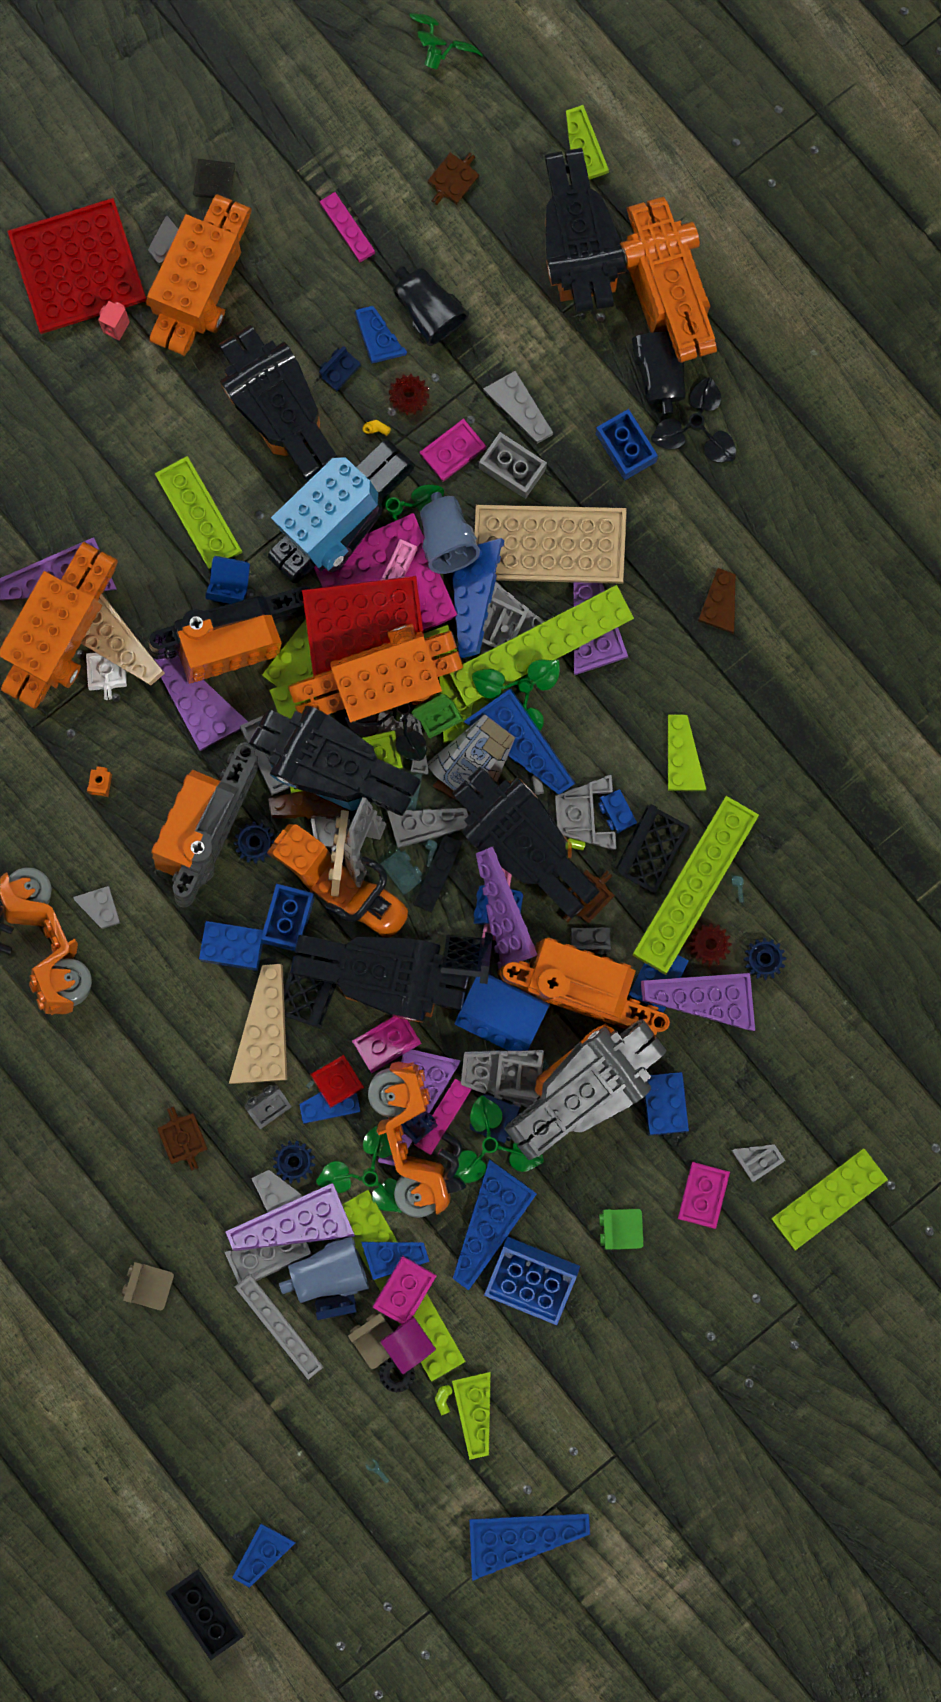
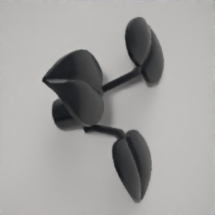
[651,377,736,463]
[345,702,427,761]

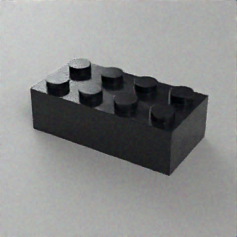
[166,1567,246,1661]

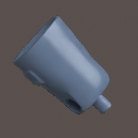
[420,492,480,574]
[279,1236,369,1303]

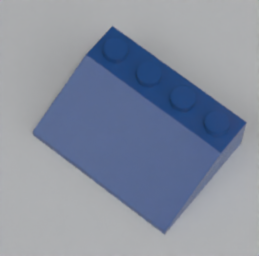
[455,975,550,1051]
[484,1237,580,1325]

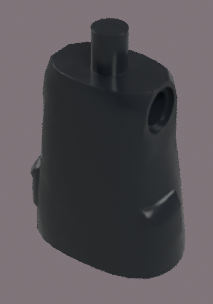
[393,267,469,346]
[631,331,686,415]

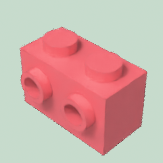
[98,301,130,341]

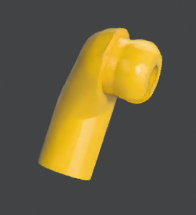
[362,420,391,436]

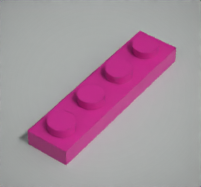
[320,192,375,263]
[414,1079,472,1155]

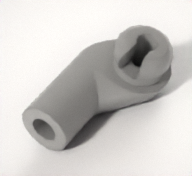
[532,775,544,795]

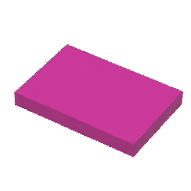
[420,418,487,482]
[352,1016,422,1073]
[678,1162,730,1229]
[372,1255,437,1324]

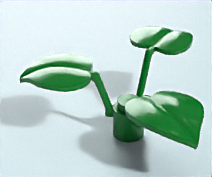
[409,13,483,69]
[383,485,444,522]
[472,659,560,730]
[455,1096,544,1183]
[316,1126,402,1213]

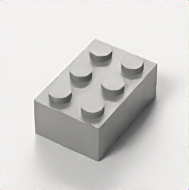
[479,432,547,499]

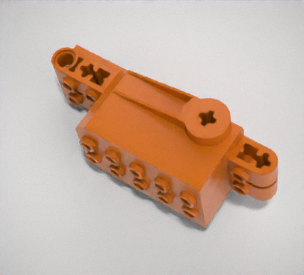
[498,937,670,1036]

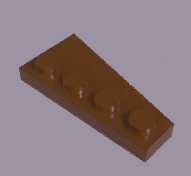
[268,791,350,819]

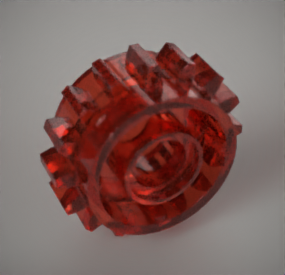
[389,374,430,415]
[689,923,732,966]

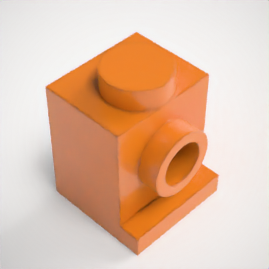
[87,767,112,797]

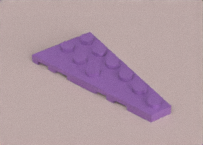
[0,537,117,601]
[573,582,628,676]
[148,651,248,751]
[476,847,537,969]
[641,973,755,1031]
[378,1050,461,1166]
[226,1183,355,1251]

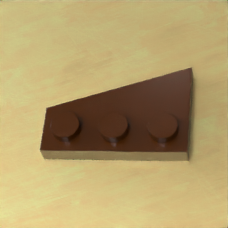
[698,568,736,634]

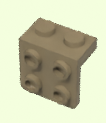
[122,1262,174,1310]
[348,1313,393,1369]

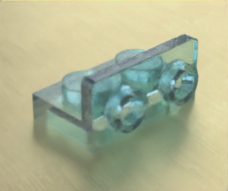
[381,849,423,895]

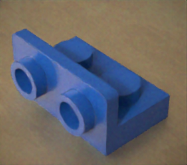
[598,789,637,834]

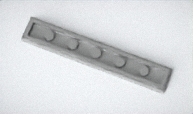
[235,1274,324,1380]

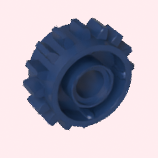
[234,822,275,864]
[743,938,786,981]
[273,1140,316,1183]

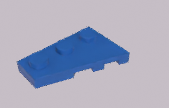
[355,306,407,364]

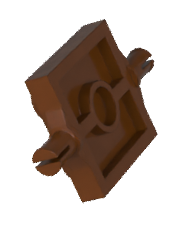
[428,152,479,205]
[562,870,615,924]
[157,1107,208,1171]

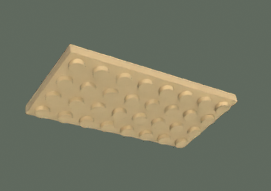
[474,505,627,584]

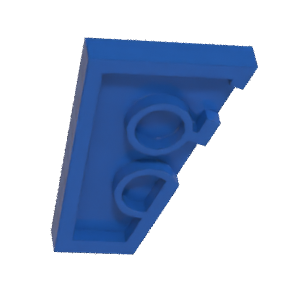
[299,1092,361,1124]
[361,1242,430,1280]
[232,1523,296,1588]

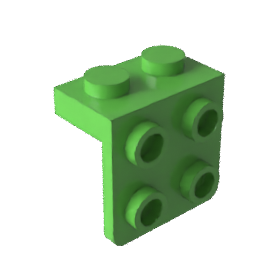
[411,694,463,739]
[599,1209,643,1250]

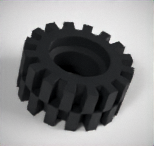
[379,1358,415,1393]

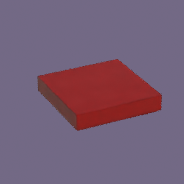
[310,1055,364,1108]

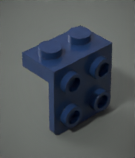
[470,1094,521,1144]

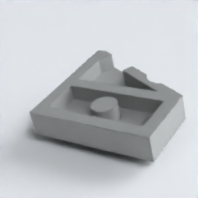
[148,216,178,266]
[73,886,120,929]
[732,1144,785,1183]
[251,1170,302,1212]

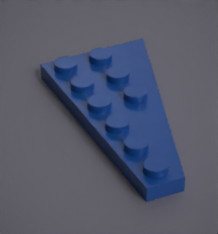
[452,538,505,658]
[464,689,576,795]
[453,1159,537,1290]
[469,1513,590,1581]

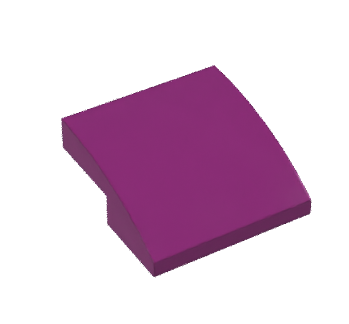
[381,1317,436,1374]

